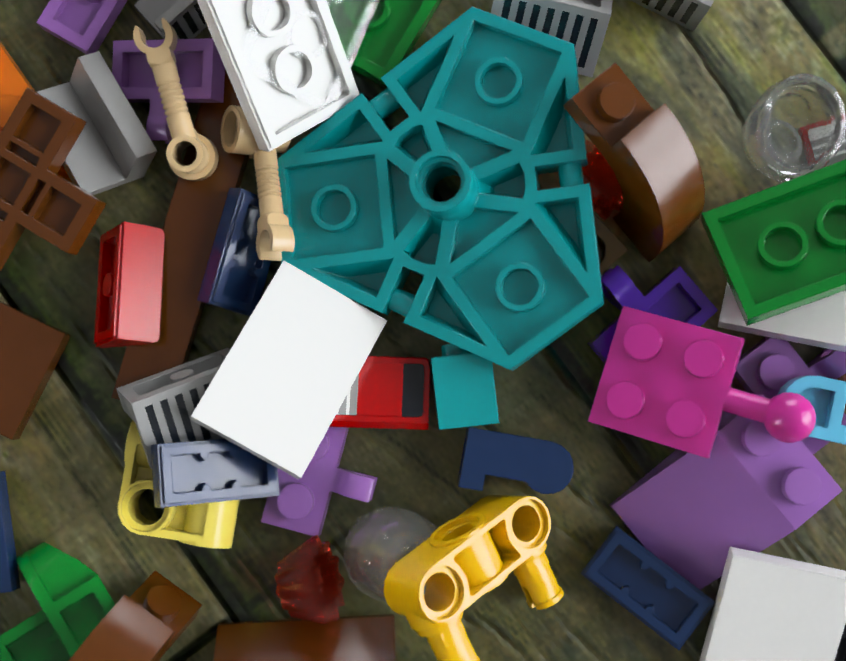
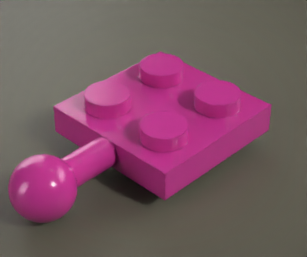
[588,306,816,459]

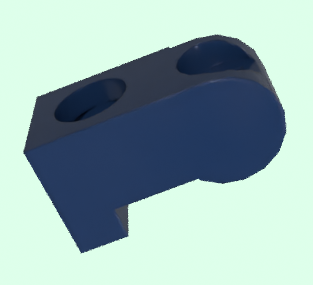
[457,427,574,494]

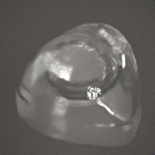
[742,73,846,182]
[344,506,437,602]

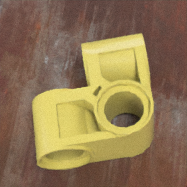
[118,420,240,549]

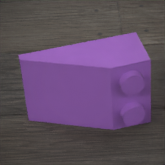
[610,394,843,590]

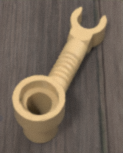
[133,18,219,181]
[220,105,295,261]

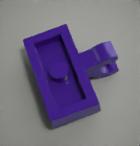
[587,265,718,363]

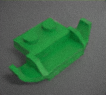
[0,541,115,661]

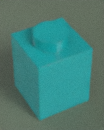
[430,344,499,430]

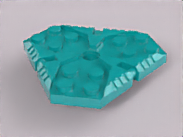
[277,6,604,371]

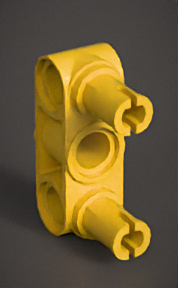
[384,495,564,661]

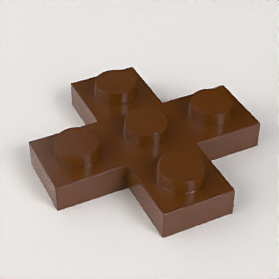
[0,87,107,271]

